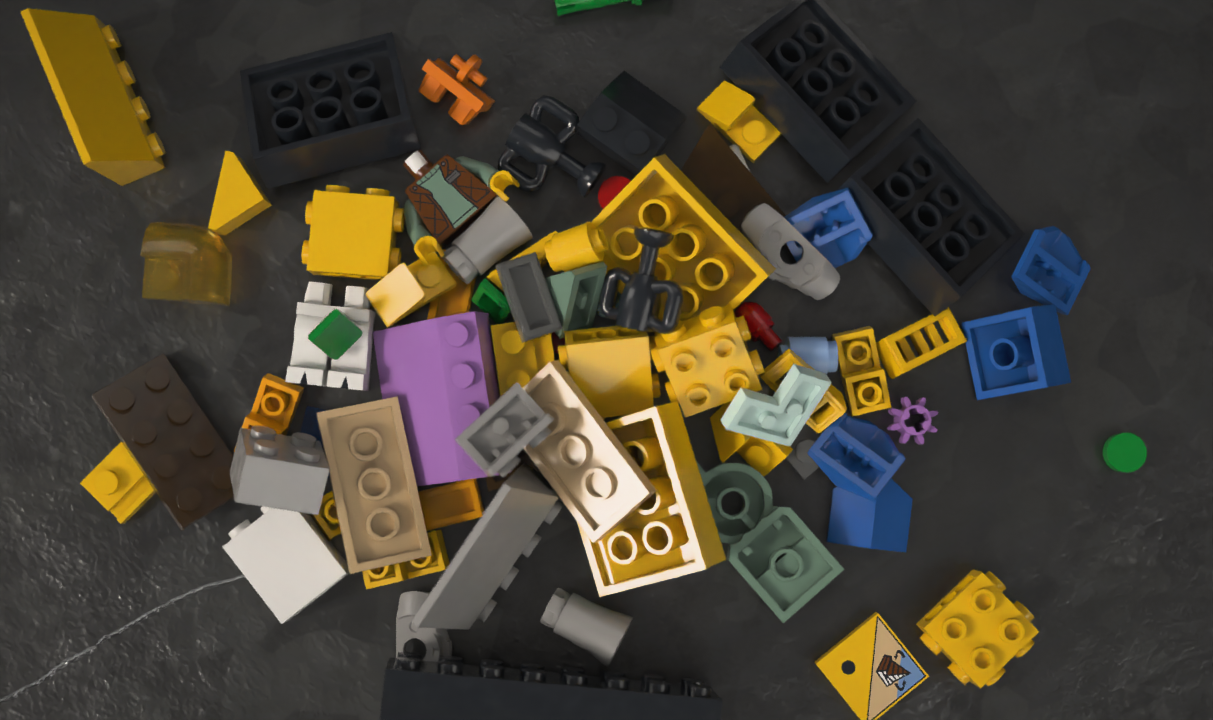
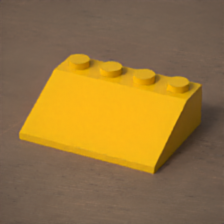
[20,8,165,186]
[591,154,776,322]
[577,401,726,597]

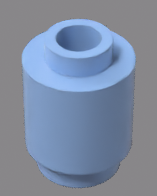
[778,337,838,375]

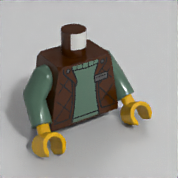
[403,150,520,266]

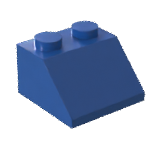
[961,304,1071,400]

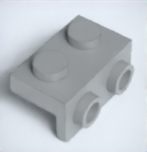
[454,382,554,477]

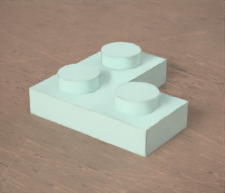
[720,364,832,447]

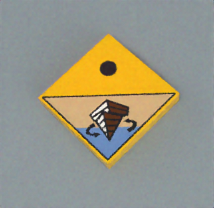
[814,612,929,720]

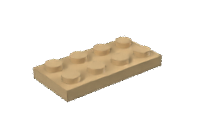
[523,360,657,543]
[316,396,432,574]

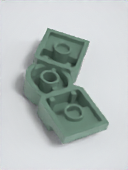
[696,461,844,623]

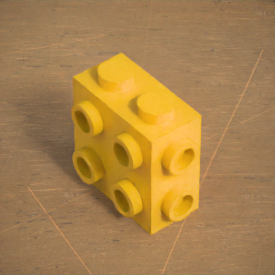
[301,185,405,280]
[651,304,765,418]
[558,326,660,420]
[916,569,1039,688]

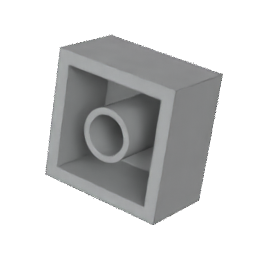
[230,425,330,515]

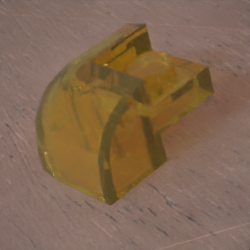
[140,222,233,306]

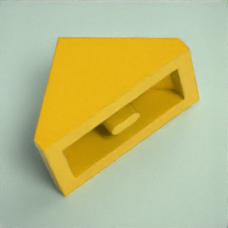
[208,150,272,235]

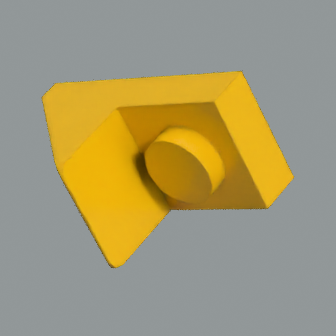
[697,80,781,163]
[365,251,456,328]
[710,401,793,477]

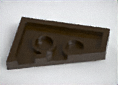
[681,124,786,234]

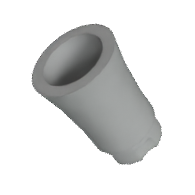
[442,196,533,284]
[540,588,634,668]

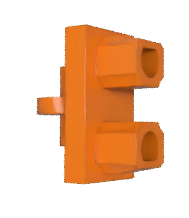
[418,54,495,125]

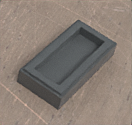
[495,252,563,343]

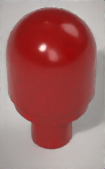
[735,301,782,351]

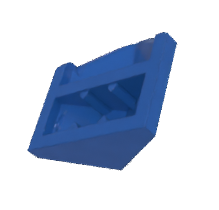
[784,188,873,268]
[1011,226,1091,315]
[807,413,905,502]
[826,479,913,552]

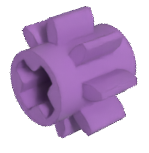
[887,396,938,445]

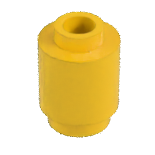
[544,222,608,272]

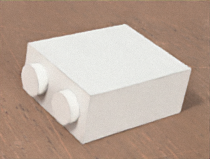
[222,506,349,624]

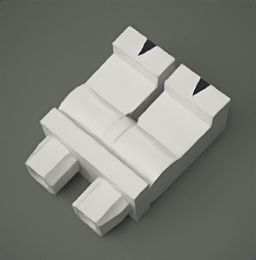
[285,282,376,391]

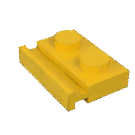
[491,322,555,397]
[80,442,156,524]

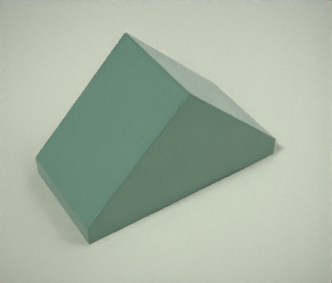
[545,262,607,339]

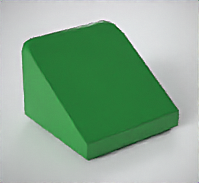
[471,278,512,324]
[308,309,363,360]

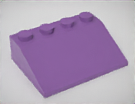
[373,311,512,486]

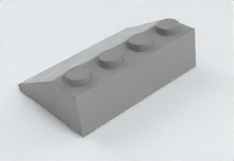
[411,463,564,630]

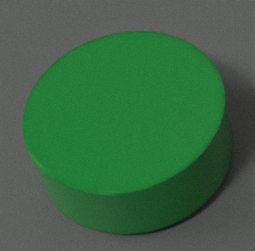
[1103,433,1147,473]

